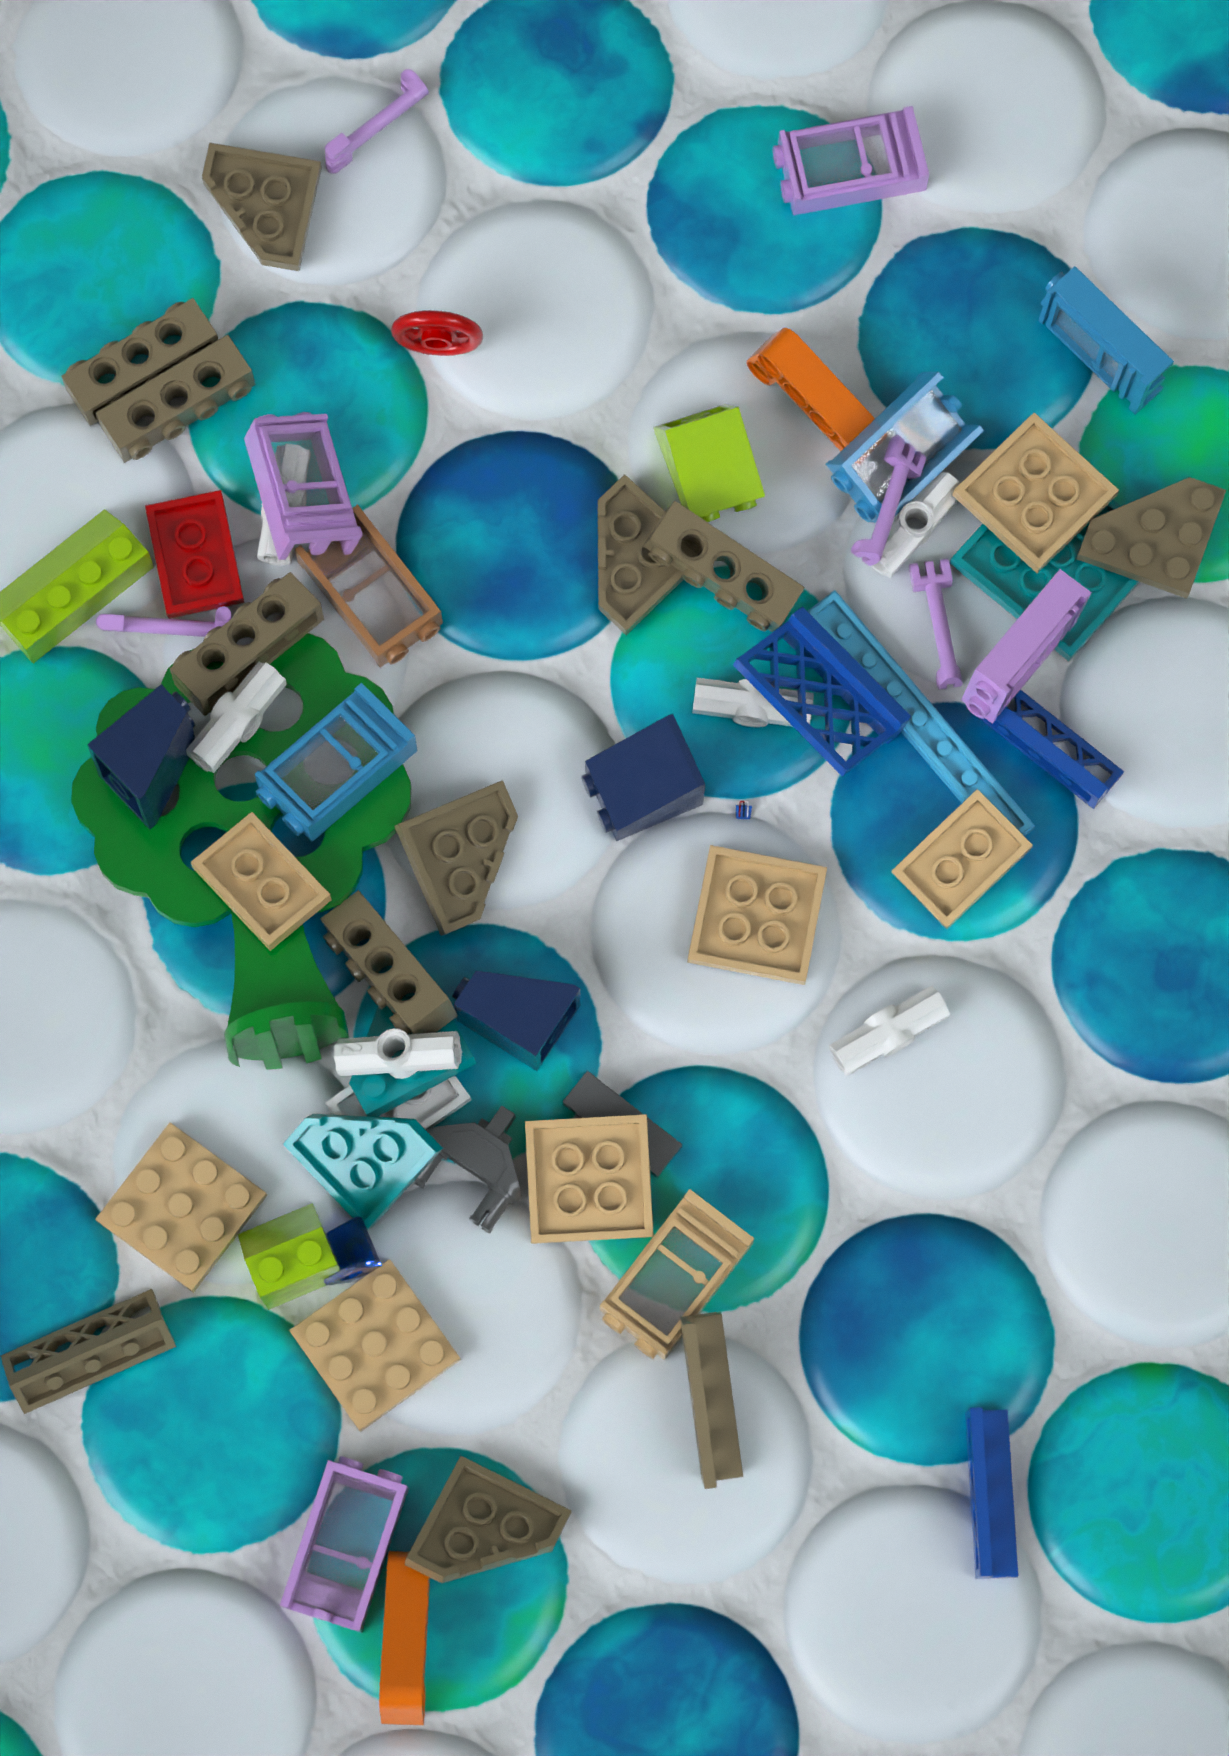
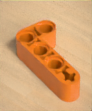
[746,328,887,464]
[379,1551,430,1725]

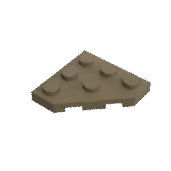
[202,143,322,271]
[598,474,698,635]
[1076,477,1226,599]
[394,780,518,936]
[404,1456,572,1583]

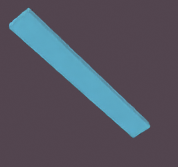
[808,590,1035,836]

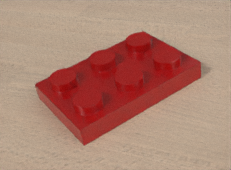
[145,490,245,619]

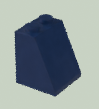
[87,684,196,829]
[581,714,705,841]
[452,970,581,1071]

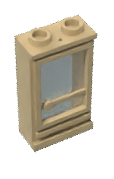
[600,1189,755,1360]

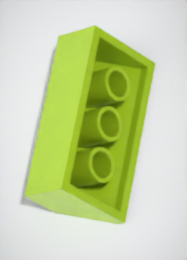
[0,509,154,664]

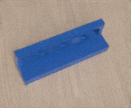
[978,690,1124,809]
[965,1407,1019,1579]

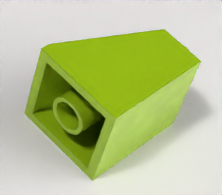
[653,404,765,522]
[238,1203,344,1310]

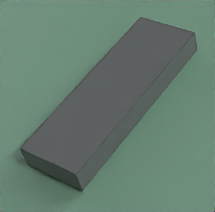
[562,1071,682,1178]

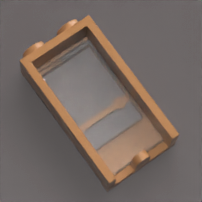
[295,505,443,668]

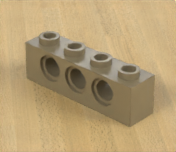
[61,298,219,426]
[96,334,255,463]
[643,501,805,632]
[170,572,324,716]
[320,890,458,1034]

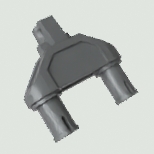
[414,1106,522,1233]

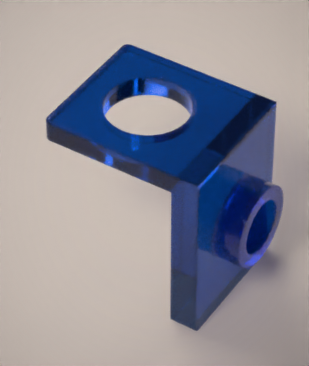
[324,1216,382,1286]

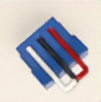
[736,801,752,819]

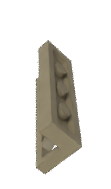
[1,1289,176,1414]
[680,1311,743,1489]

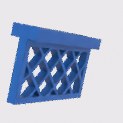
[733,606,912,777]

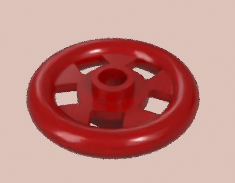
[391,310,483,356]

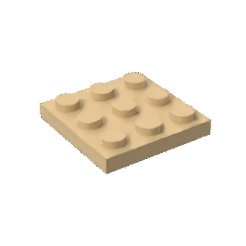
[953,413,1119,573]
[687,845,827,985]
[525,1114,654,1244]
[95,1122,268,1293]
[289,1259,461,1432]

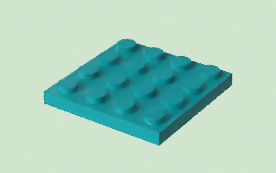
[950,500,1139,662]

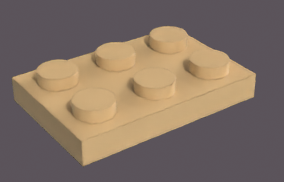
[891,789,1033,929]
[191,812,331,951]

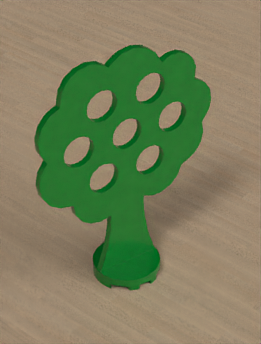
[71,633,411,1070]

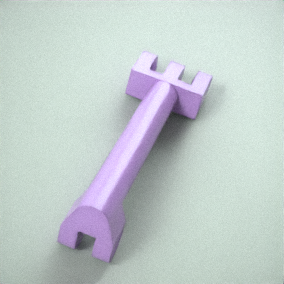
[325,69,429,173]
[851,435,926,566]
[909,559,963,690]
[96,606,231,637]

